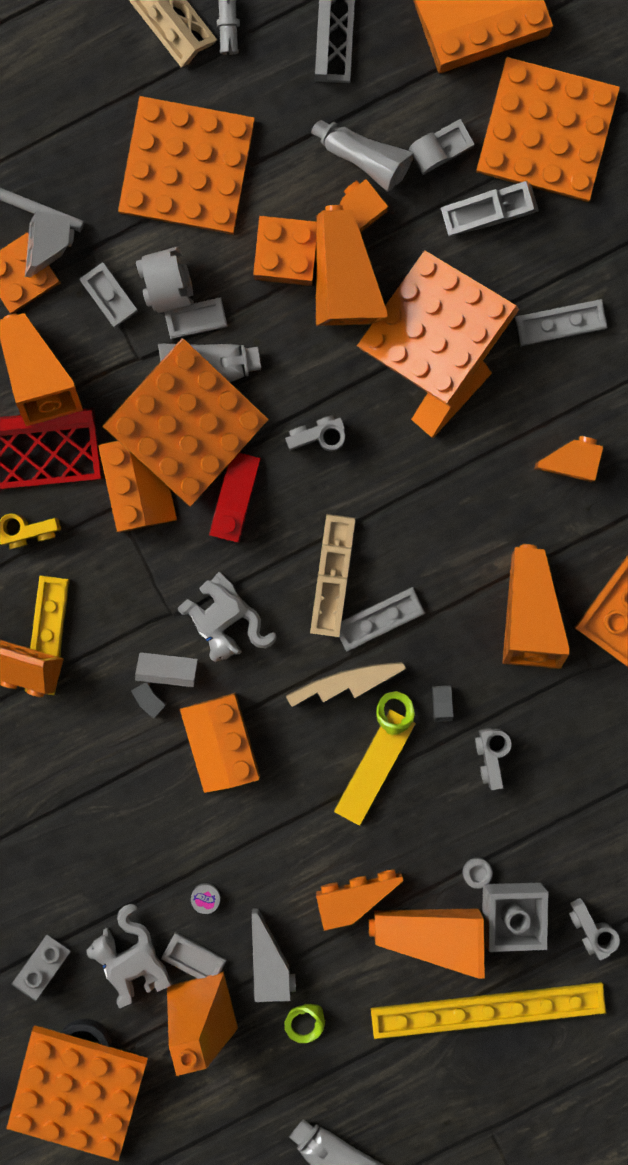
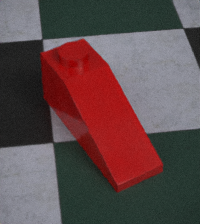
[209,453,261,543]

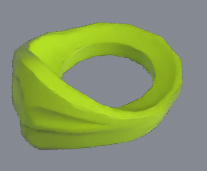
[376,691,415,735]
[285,1004,325,1043]

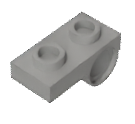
[409,119,475,175]
[285,415,345,452]
[475,728,511,790]
[569,898,620,960]
[12,935,71,1001]

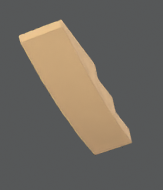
[310,514,355,637]
[286,662,406,707]

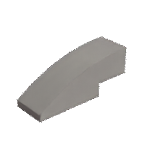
[441,181,539,236]

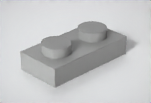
[79,262,138,328]

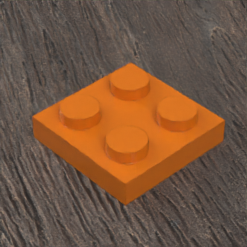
[0,232,60,314]

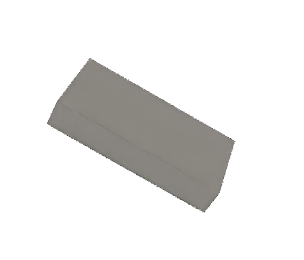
[164,297,228,340]
[135,652,197,687]
[161,932,226,979]

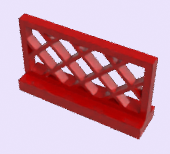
[0,408,102,489]

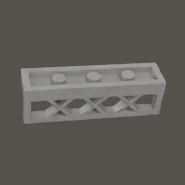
[315,0,355,83]

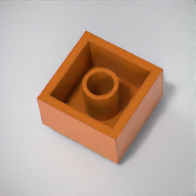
[253,216,317,286]

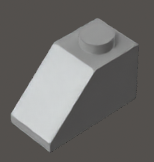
[25,211,74,278]

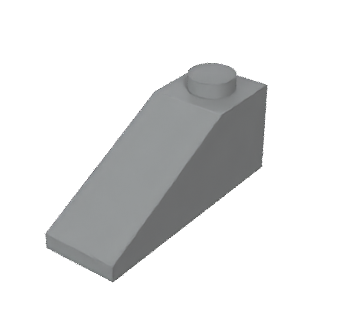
[252,909,296,1002]

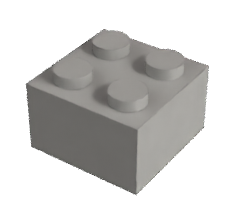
[482,883,548,952]

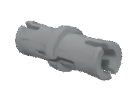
[216,0,240,55]

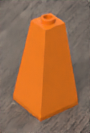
[316,205,387,326]
[0,313,83,426]
[503,544,569,669]
[369,909,485,979]
[167,972,238,1076]

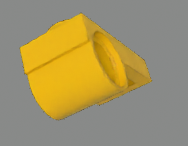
[0,514,61,549]

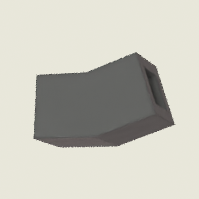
[131,682,167,719]
[432,685,453,722]

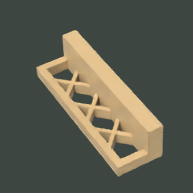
[129,0,217,67]

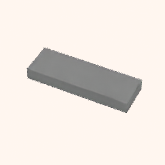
[515,299,607,346]
[339,587,425,652]

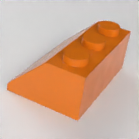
[98,441,177,533]
[0,640,64,697]
[180,693,260,793]

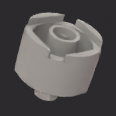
[136,247,194,313]

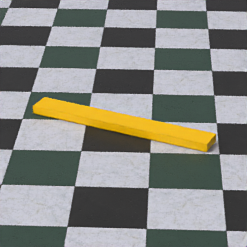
[371,982,606,1039]

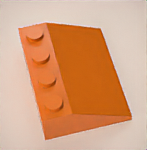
[413,0,553,74]

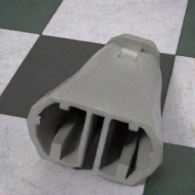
[311,120,414,192]
[158,343,261,382]
[289,1119,384,1165]

